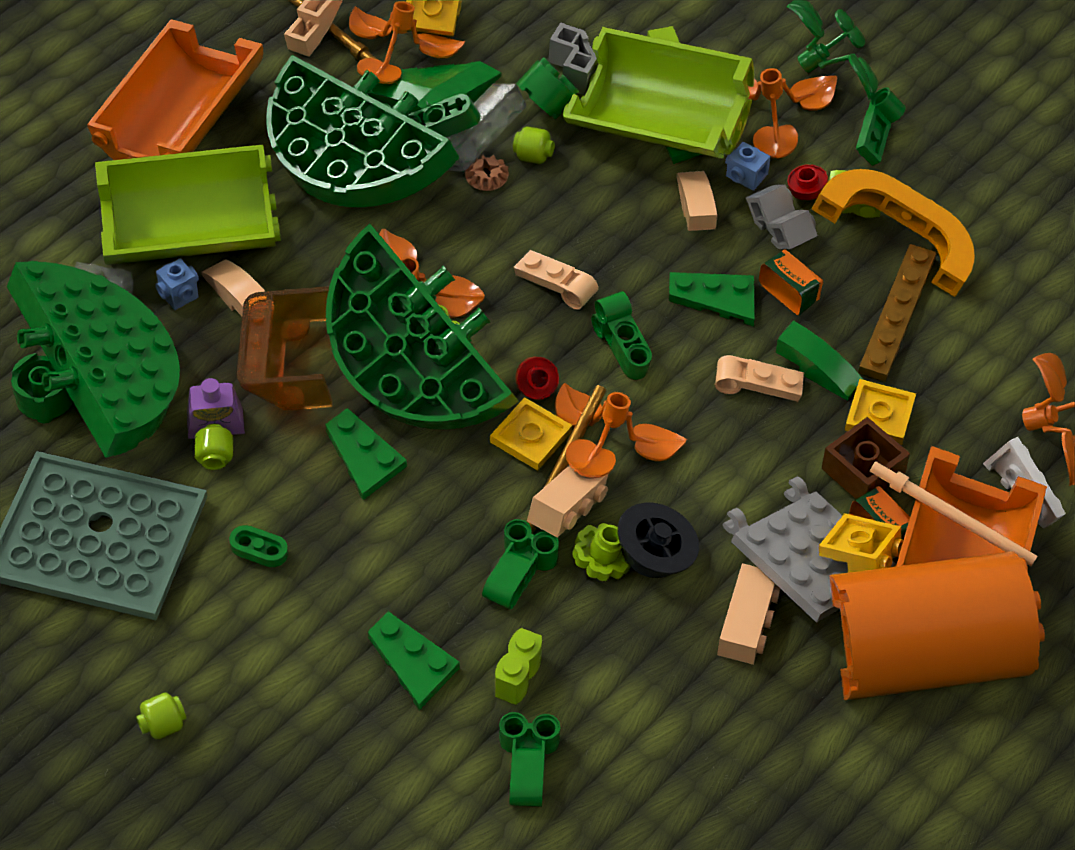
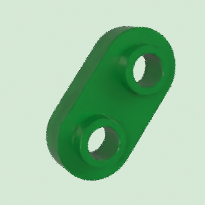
[229,525,288,567]

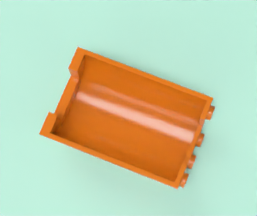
[87,19,263,160]
[896,446,1047,566]
[829,552,1045,700]

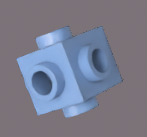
[725,142,770,191]
[156,258,199,310]

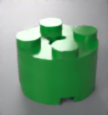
[516,57,579,120]
[11,353,74,424]

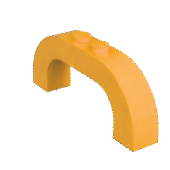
[811,169,975,297]

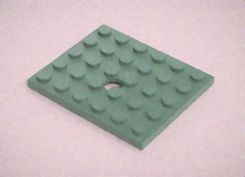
[0,451,207,620]

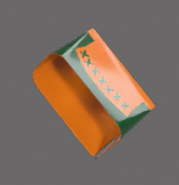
[759,249,823,316]
[849,486,910,540]

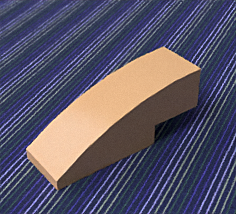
[284,0,343,57]
[677,171,717,231]
[202,259,270,322]

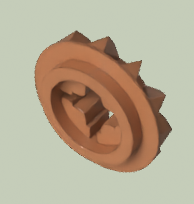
[465,154,509,191]

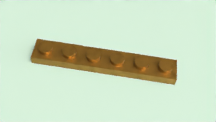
[858,244,936,382]

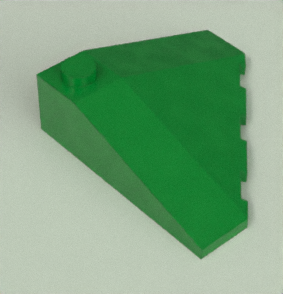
[368,61,502,115]

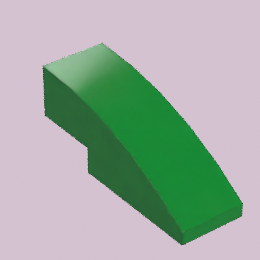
[776,320,863,401]

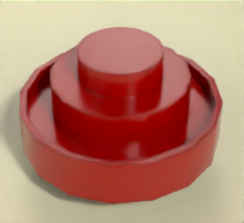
[787,165,828,200]
[515,356,559,399]

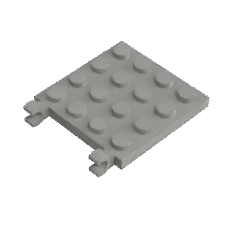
[723,477,896,622]

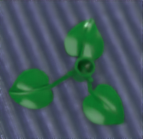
[786,0,878,100]

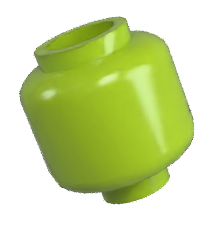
[513,126,555,164]
[194,424,233,470]
[136,692,187,739]

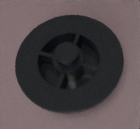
[617,502,699,578]

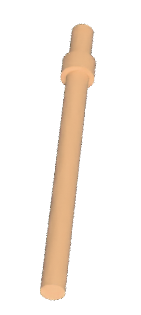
[870,461,1038,567]

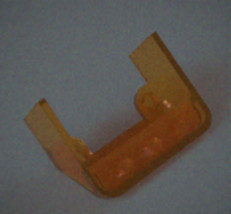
[237,286,333,410]

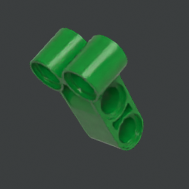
[591,291,652,380]
[482,519,559,609]
[499,712,560,807]

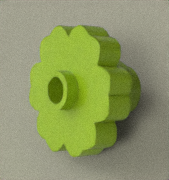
[572,523,630,581]

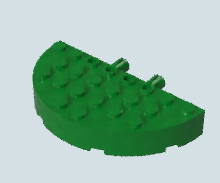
[266,55,460,207]
[326,223,519,429]
[7,261,180,458]

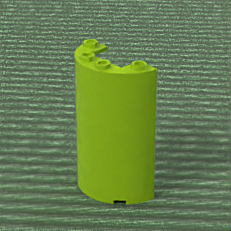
[563,27,754,159]
[95,145,281,265]

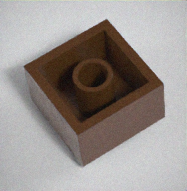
[821,417,910,499]

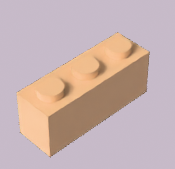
[527,465,608,538]
[717,563,781,665]

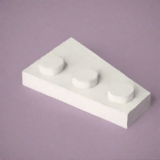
[983,437,1066,529]

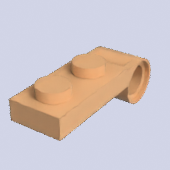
[514,250,598,310]
[715,355,804,402]

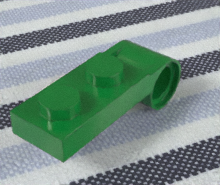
[856,87,906,166]

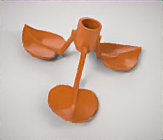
[349,1,465,84]
[748,68,837,159]
[379,229,485,318]
[1022,353,1075,486]
[555,383,687,478]

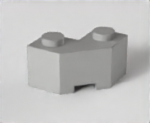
[549,23,598,95]
[746,185,818,249]

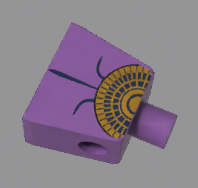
[187,378,245,439]

